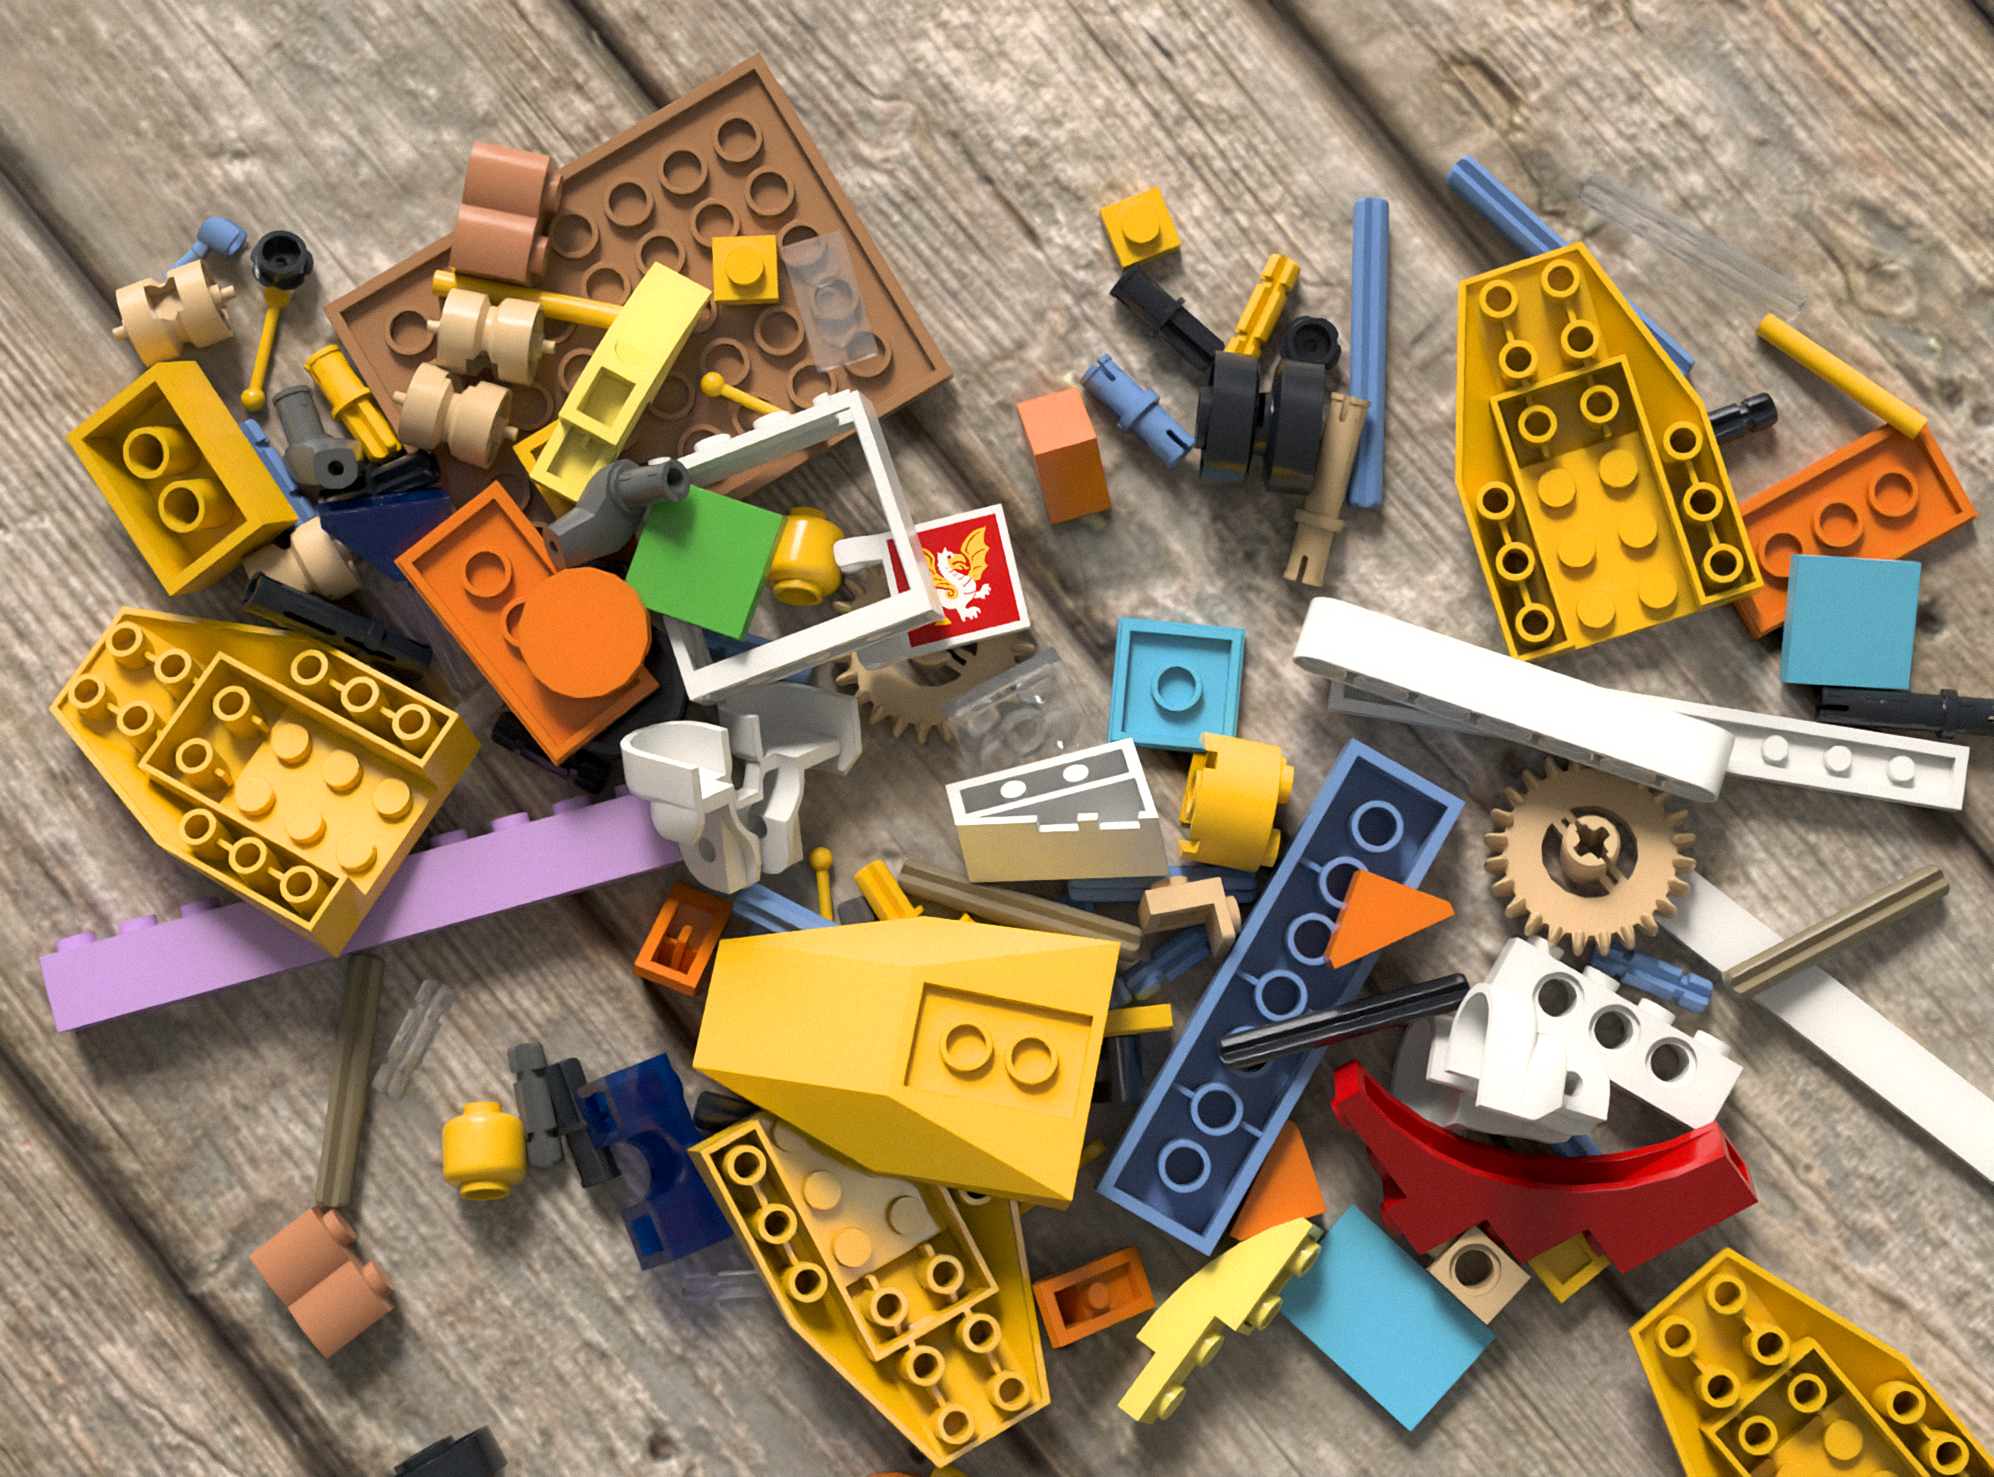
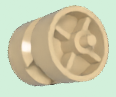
[113,259,237,368]
[426,288,556,386]
[392,362,519,469]
[242,514,363,630]

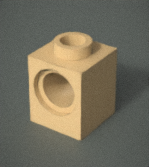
[1421,1226,1531,1325]

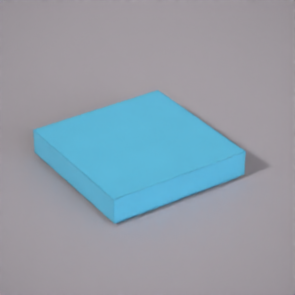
[1779,554,1922,690]
[1107,617,1246,754]

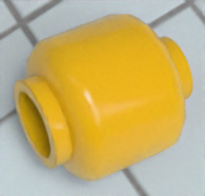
[765,507,846,606]
[442,1102,527,1201]

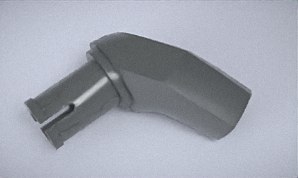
[272,385,364,490]
[542,459,691,570]

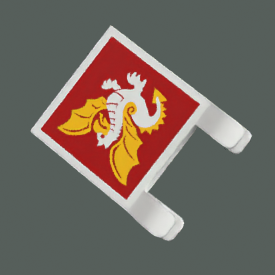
[833,504,1031,671]

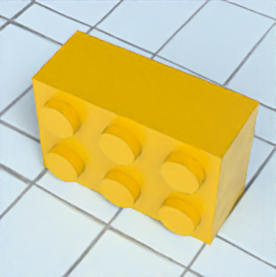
[65,361,300,597]

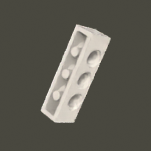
[1483,934,1744,1131]

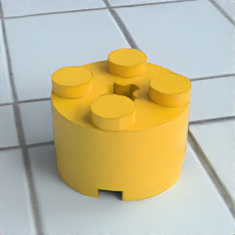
[1177,732,1294,873]

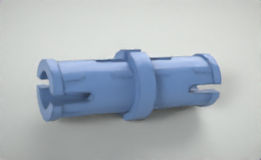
[1079,354,1194,470]

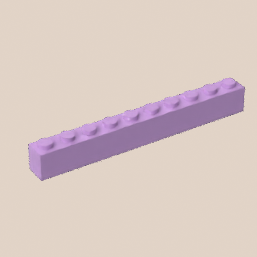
[38,784,685,1033]

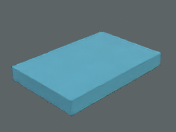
[1278,1203,1496,1432]

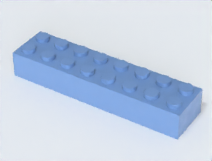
[1093,738,1466,1256]

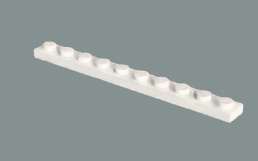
[1327,680,1970,812]

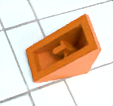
[1016,387,1112,526]
[1323,869,1455,969]
[632,881,733,997]
[1225,1119,1327,1241]

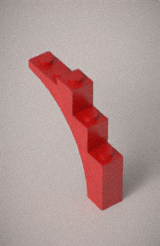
[1331,1058,1758,1274]

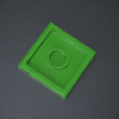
[625,485,788,643]

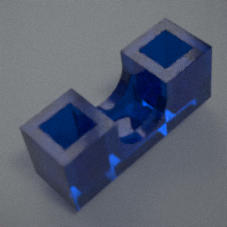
[573,1053,735,1271]

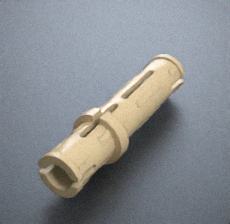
[1283,392,1371,587]

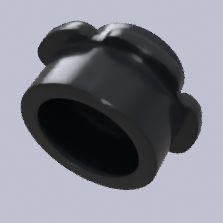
[250,230,314,291]
[1279,315,1341,370]

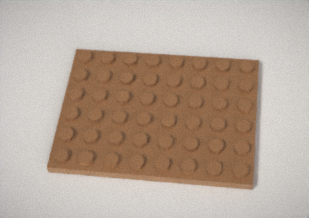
[322,52,954,568]

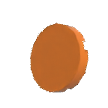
[518,567,652,699]

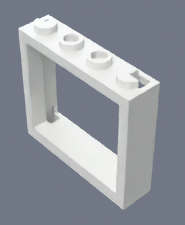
[635,389,946,707]

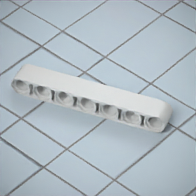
[1292,597,1735,802]

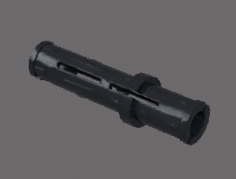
[241,571,433,683]
[1815,685,1994,740]

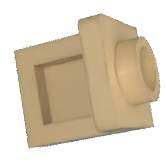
[1137,876,1241,958]

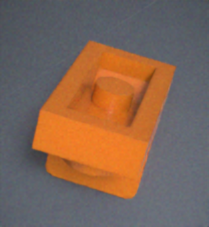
[1032,1245,1156,1349]

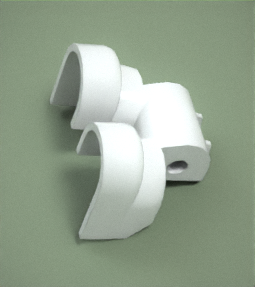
[620,681,863,894]
[1389,983,1610,1144]

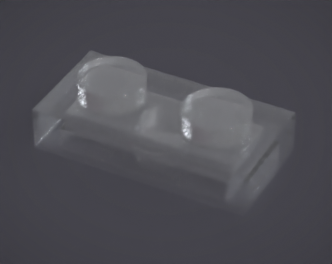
[781,229,879,373]

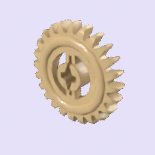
[831,565,1035,744]
[1483,756,1697,956]

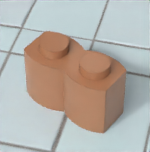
[449,141,563,288]
[249,1204,396,1359]

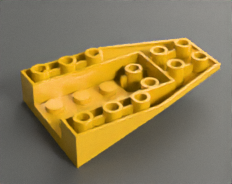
[1455,241,1764,665]
[49,606,482,959]
[692,916,1121,1211]
[686,1109,1051,1469]
[1627,1246,1994,1477]

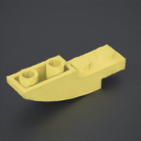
[529,262,712,505]
[1117,1217,1324,1425]

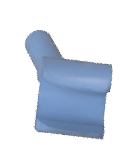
[163,217,247,279]

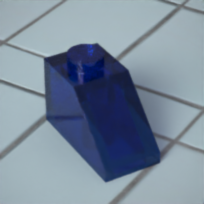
[315,486,453,589]

